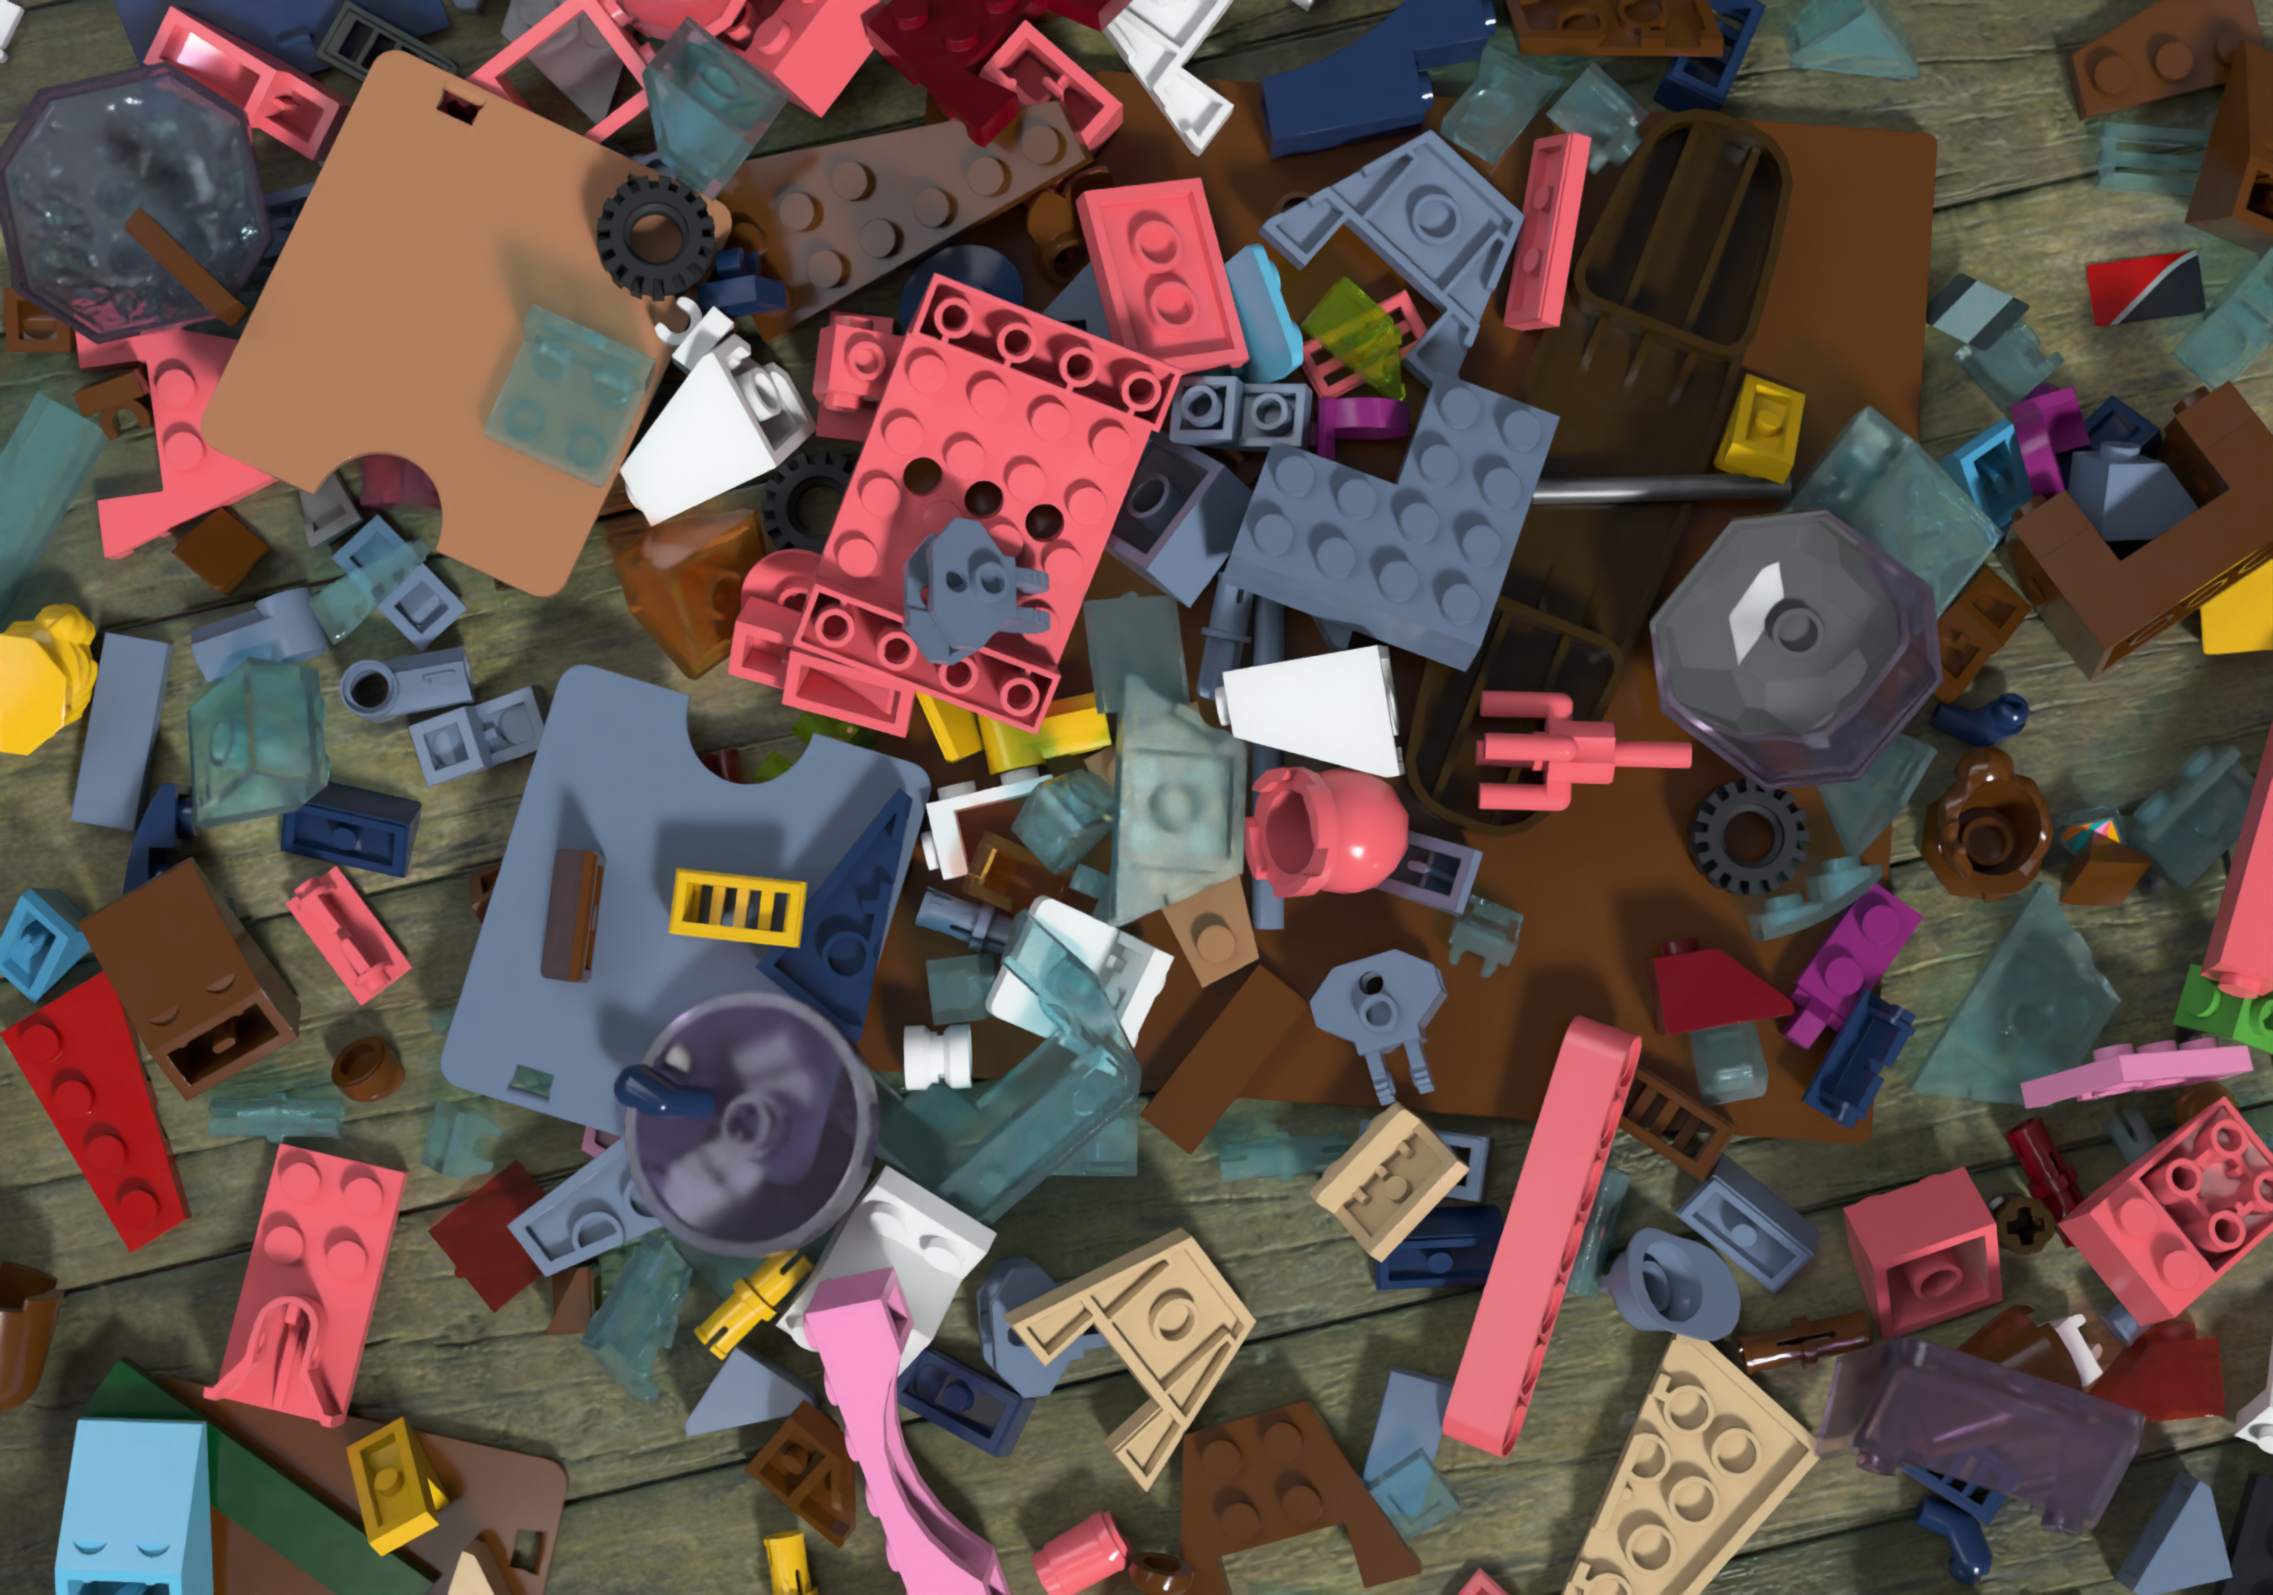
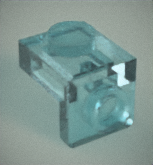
[1546,62,1650,175]

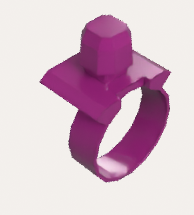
[2009,382,2091,501]
[1308,397,1410,461]

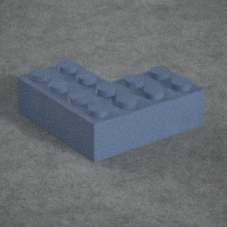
[1221,371,1560,672]

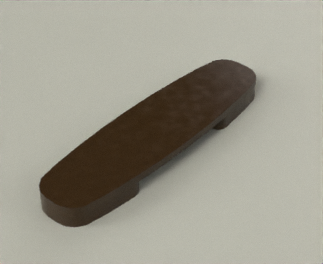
[1402,108,1793,839]

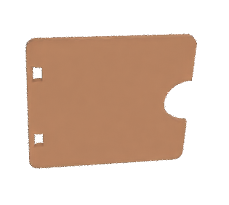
[200,50,732,598]

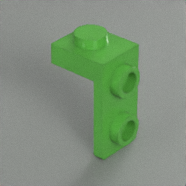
[2173,964,2273,1055]

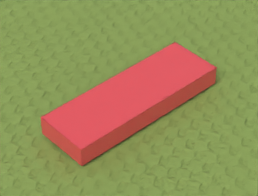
[1503,132,1592,331]

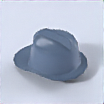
[1599,1227,1741,1341]

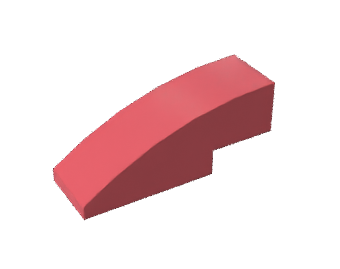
[143,6,354,162]
[728,596,916,738]

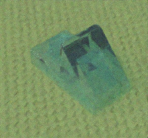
[1440,44,1563,165]

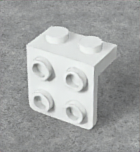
[985,895,1174,1074]

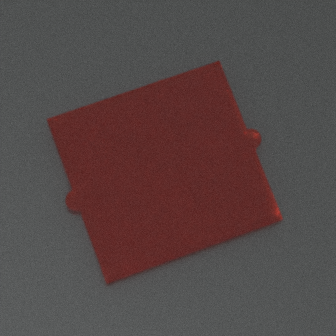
[428,1160,546,1313]

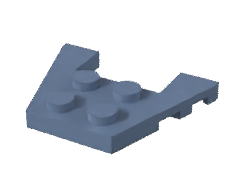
[1257,130,1525,389]

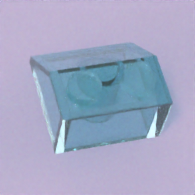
[187,656,331,828]

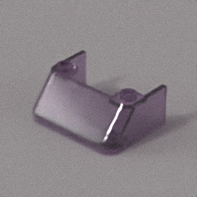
[1814,1337,2146,1537]

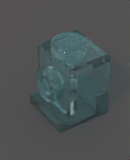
[1951,319,2065,412]
[926,952,997,1026]

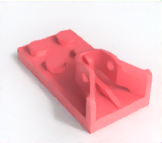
[203,1143,409,1428]

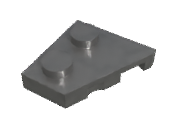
[501,0,639,126]

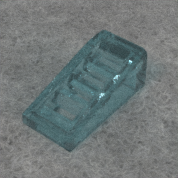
[309,535,432,645]

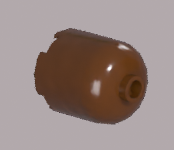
[0,1261,64,1412]

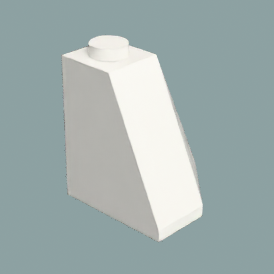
[620,334,817,526]
[1215,645,1405,778]

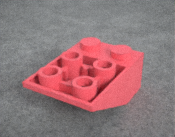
[2057,1096,2273,1327]

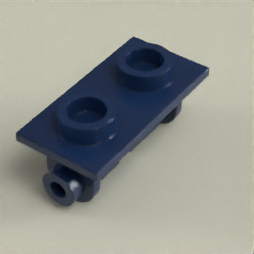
[1801,988,1916,1129]

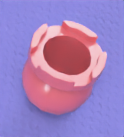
[1242,766,1409,898]

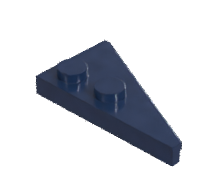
[755,788,913,1046]

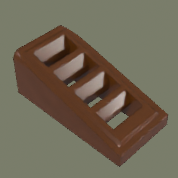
[1618,1064,1738,1182]

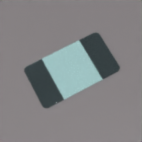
[1926,273,2029,351]

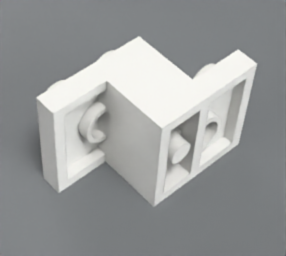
[775,1165,997,1376]

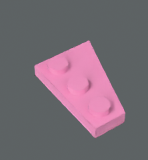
[2020,1037,2253,1109]

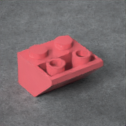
[711,0,885,118]
[950,20,1123,208]

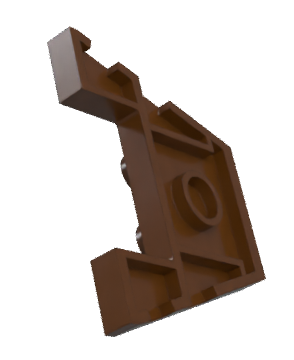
[1180,1397,1423,1595]

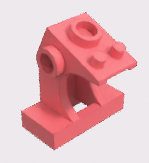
[812,311,904,445]

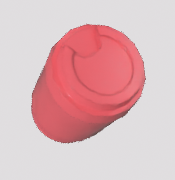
[1031,1510,1135,1595]

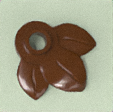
[1026,166,1113,283]

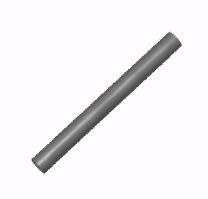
[1531,473,1791,504]

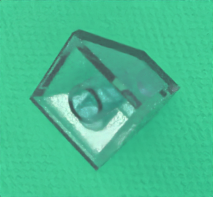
[642,16,790,201]

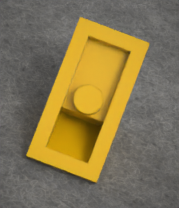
[1713,373,1806,485]
[346,1416,449,1557]

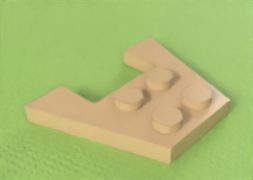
[1001,1227,1256,1492]

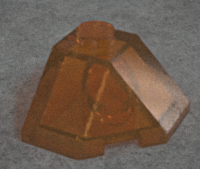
[614,508,767,681]

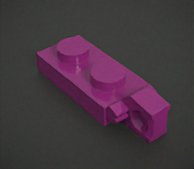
[1780,879,1923,1050]

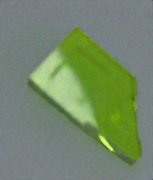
[1299,276,1406,401]

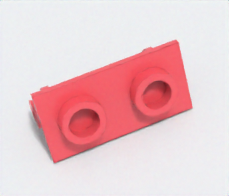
[286,866,414,1006]

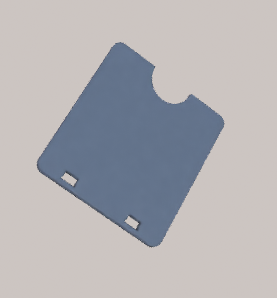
[440,664,931,1187]

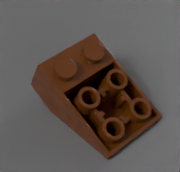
[2184,40,2273,260]
[78,857,301,1101]

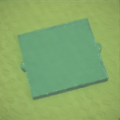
[1082,591,1190,717]

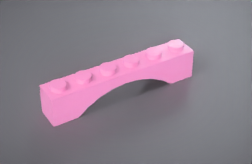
[803,1266,1011,1595]

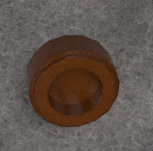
[331,1036,406,1103]

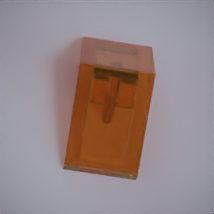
[960,830,1079,918]

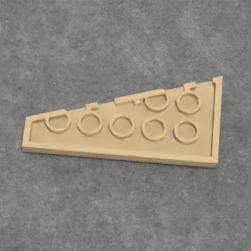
[1560,1333,1828,1595]

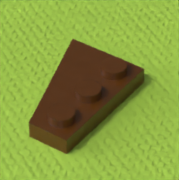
[1503,0,1724,57]
[2065,0,2264,121]

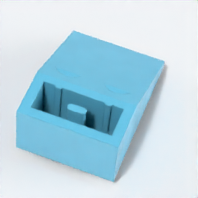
[54,1417,214,1595]

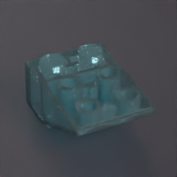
[1776,405,2005,635]

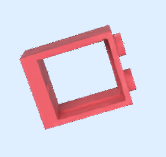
[465,0,672,145]

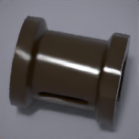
[1986,1192,2055,1255]

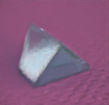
[1785,0,1919,81]
[1801,716,1937,865]

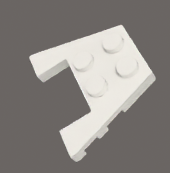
[1102,0,1316,157]

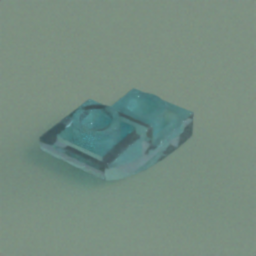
[1748,854,1883,941]

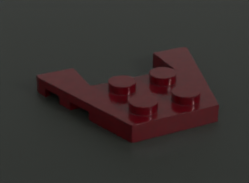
[866,0,1133,148]

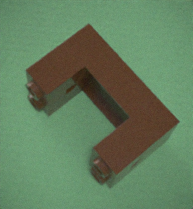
[1998,380,2273,681]

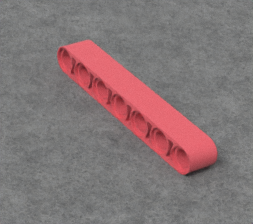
[1442,1015,1642,1459]

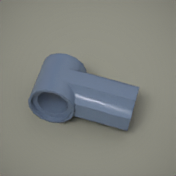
[190,587,330,684]
[340,646,475,723]

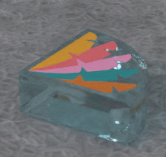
[2052,803,2133,856]

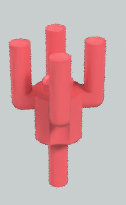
[1475,690,1692,811]

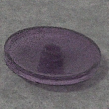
[624,992,879,1258]

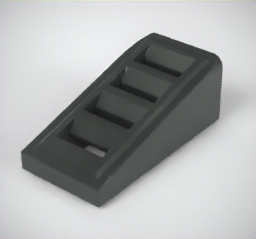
[315,0,460,94]

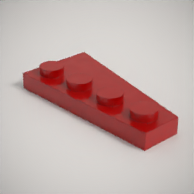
[0,970,192,1253]

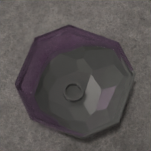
[1649,507,1943,790]

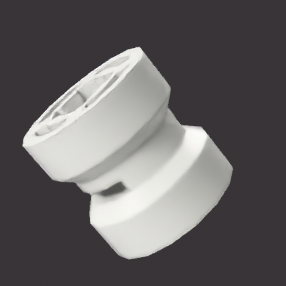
[904,1024,972,1090]

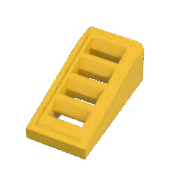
[668,868,808,948]

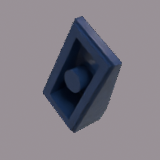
[897,1345,1036,1457]

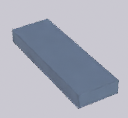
[71,632,174,832]

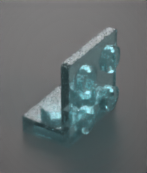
[483,304,656,488]

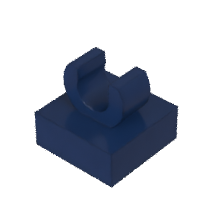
[697,247,787,318]

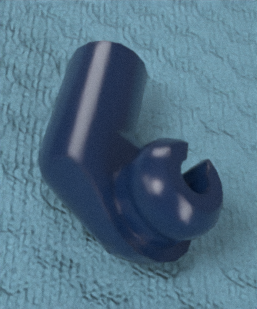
[1929,693,2030,748]
[613,1064,715,1119]
[1912,1494,1993,1585]

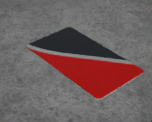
[2086,251,2206,327]

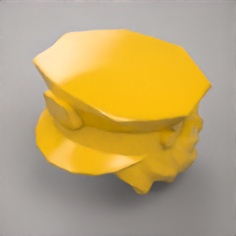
[0,603,98,756]

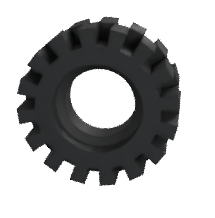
[597,175,715,301]
[761,450,855,554]
[1686,778,1811,895]

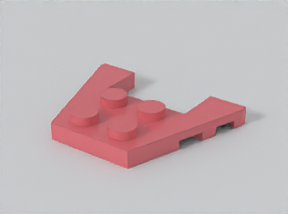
[73,311,279,560]

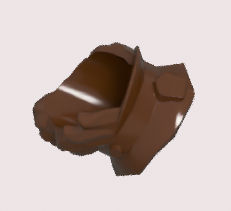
[1920,746,2053,903]

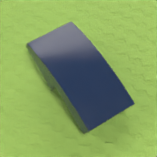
[123,783,202,895]

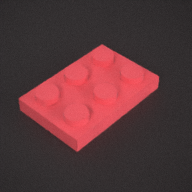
[1075,177,1249,376]

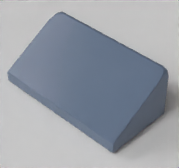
[1675,1154,1821,1294]

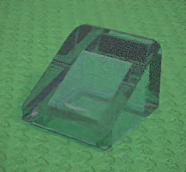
[1690,1021,1769,1106]

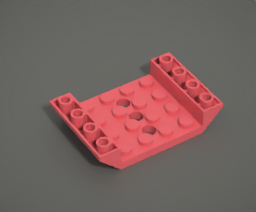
[792,272,1183,735]

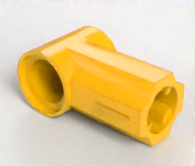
[977,691,1112,776]

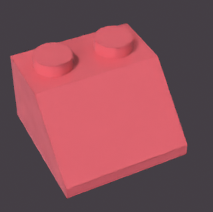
[1843,1167,2003,1342]

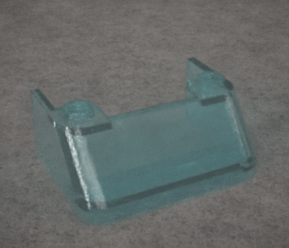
[830,908,1142,1227]

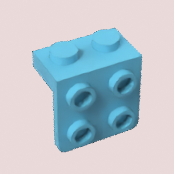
[1186,243,1303,384]

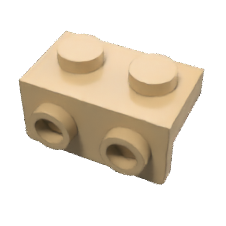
[1309,1101,1470,1263]

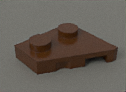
[744,1400,856,1548]

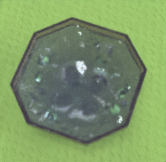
[0,61,275,344]

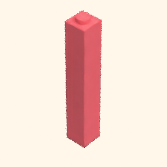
[2200,720,2273,999]

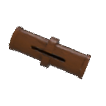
[1736,1309,1873,1376]

